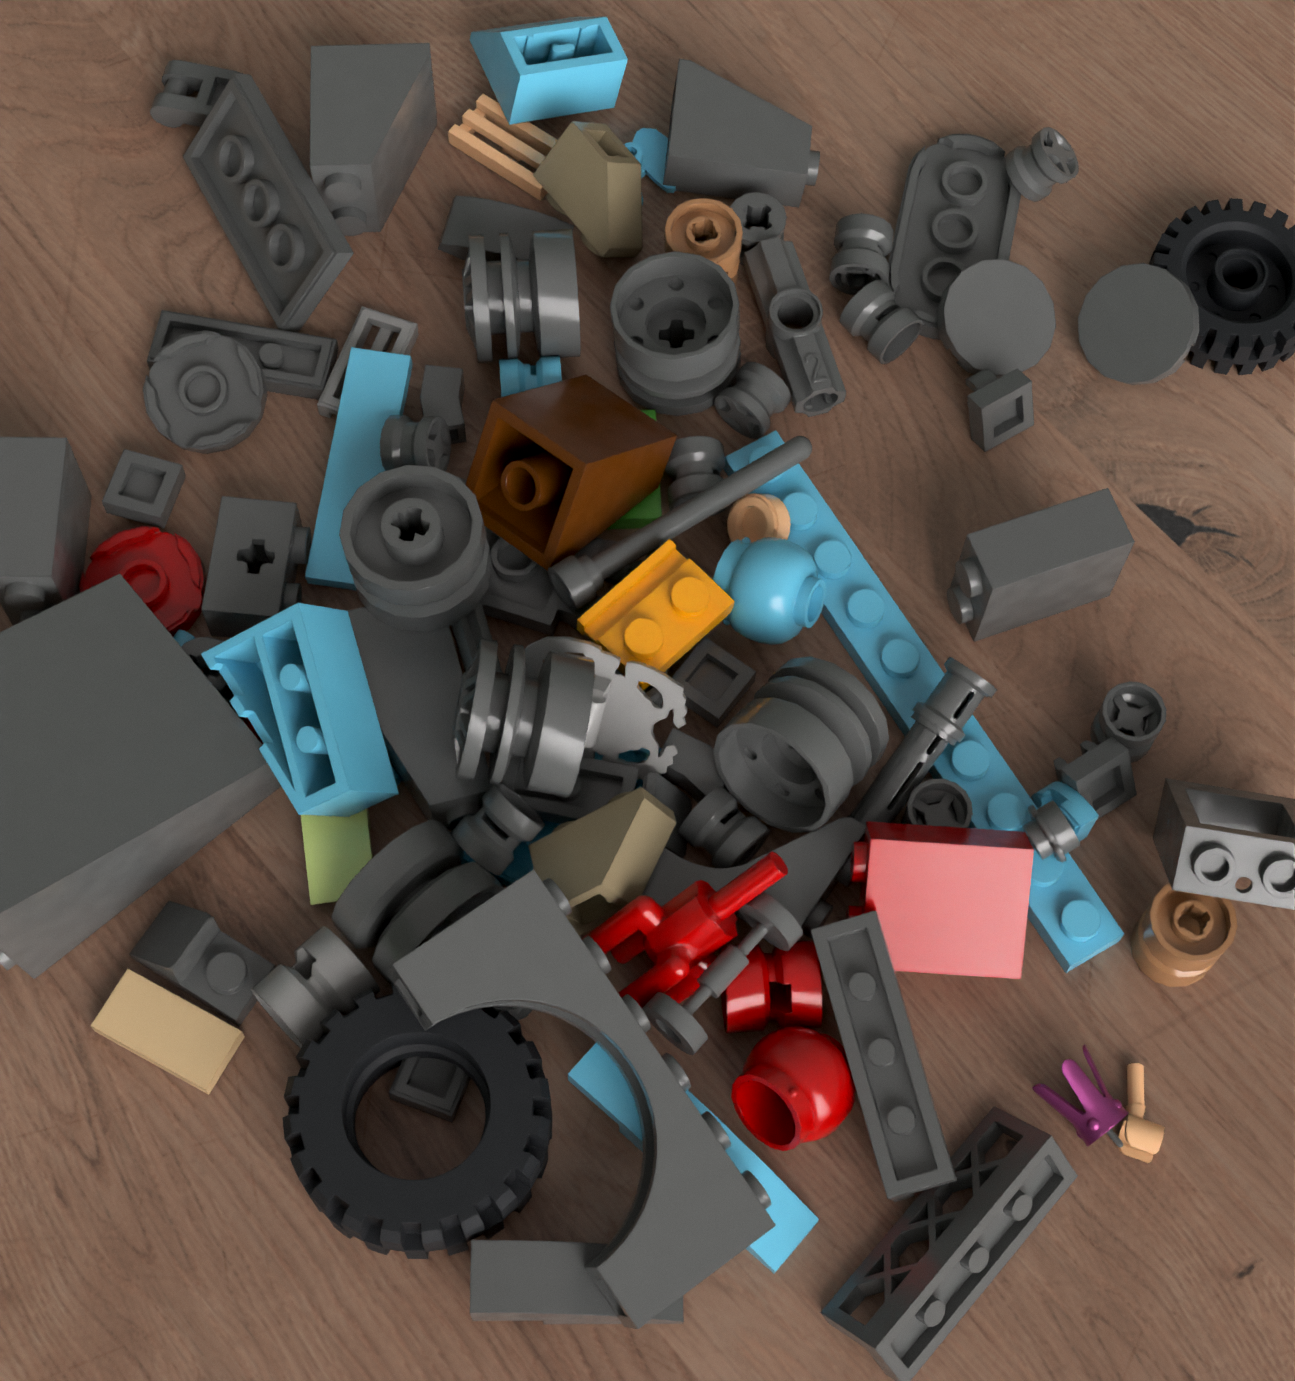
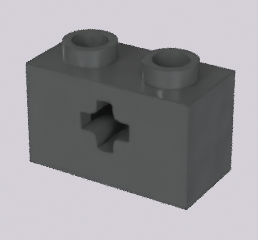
[202,496,311,638]

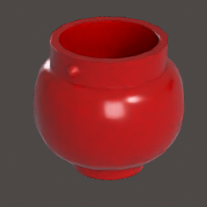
[731,1026,856,1151]

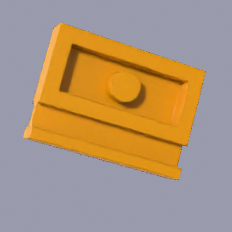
[577,539,735,690]

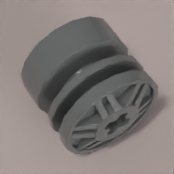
[462,228,581,363]
[610,251,741,416]
[452,638,595,797]
[713,657,889,833]

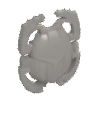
[525,637,687,780]

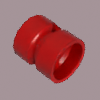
[719,940,822,1033]

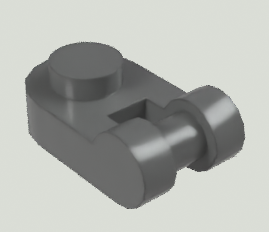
[150,60,243,128]

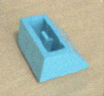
[470,17,628,125]

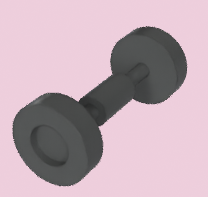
[642,891,803,1055]

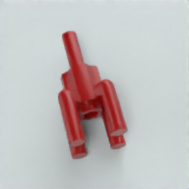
[581,851,788,1008]

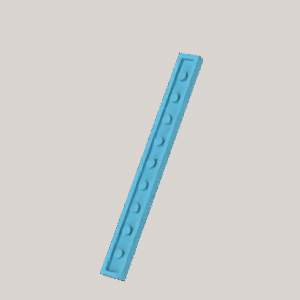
[724,430,1124,973]

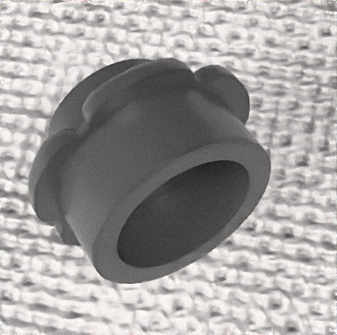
[1022,800,1080,862]

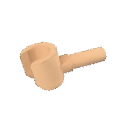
[1117,1063,1164,1163]

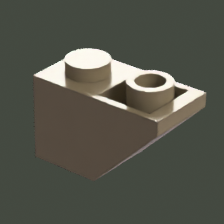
[533,121,643,258]
[528,787,677,936]

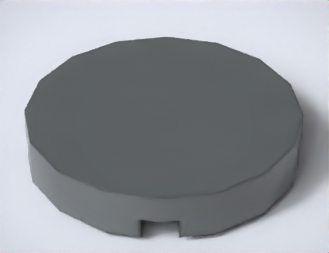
[937,259,1056,378]
[1078,263,1199,385]
[143,330,268,454]

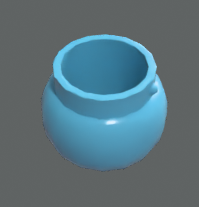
[713,537,826,645]

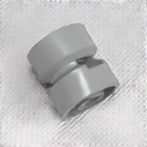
[250,926,380,1049]

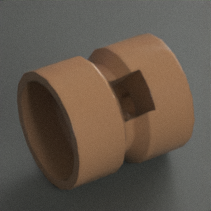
[664,198,743,287]
[1130,883,1238,987]

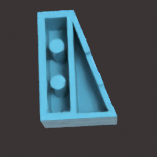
[201,603,399,817]

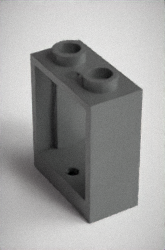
[1153,778,1295,910]

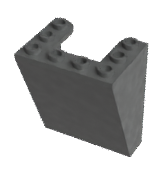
[0,574,281,979]

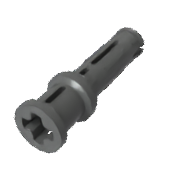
[847,657,997,826]

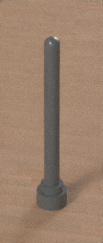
[548,436,812,612]

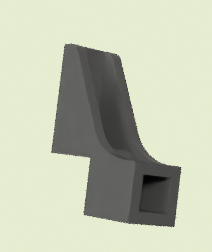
[642,817,866,941]

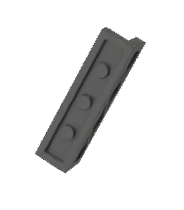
[811,910,957,1202]
[820,1106,1078,1381]

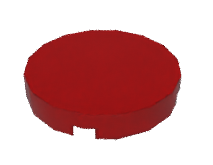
[79,526,207,637]

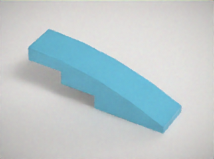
[568,1043,819,1274]

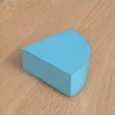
[1031,781,1099,842]

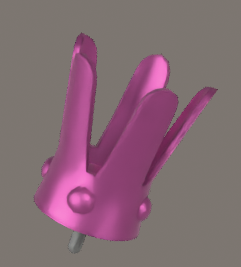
[1032,1044,1129,1147]

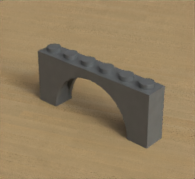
[386,869,776,1329]

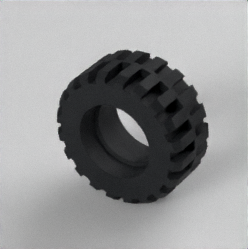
[282,982,552,1259]

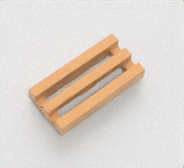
[448,93,558,201]

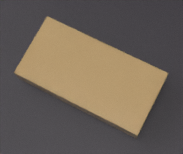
[91,968,245,1095]

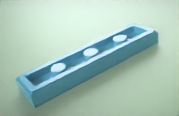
[305,347,413,591]

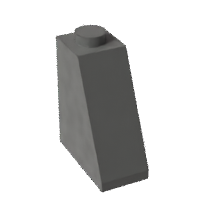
[662,59,820,208]

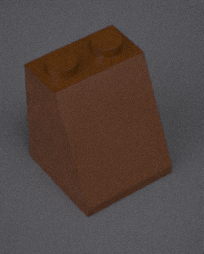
[465,374,678,571]

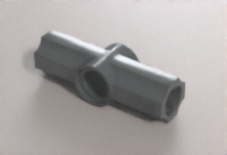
[743,236,846,417]

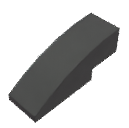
[470,1240,684,1324]

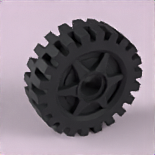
[1149,198,1295,375]

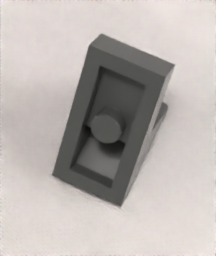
[129,901,275,1026]

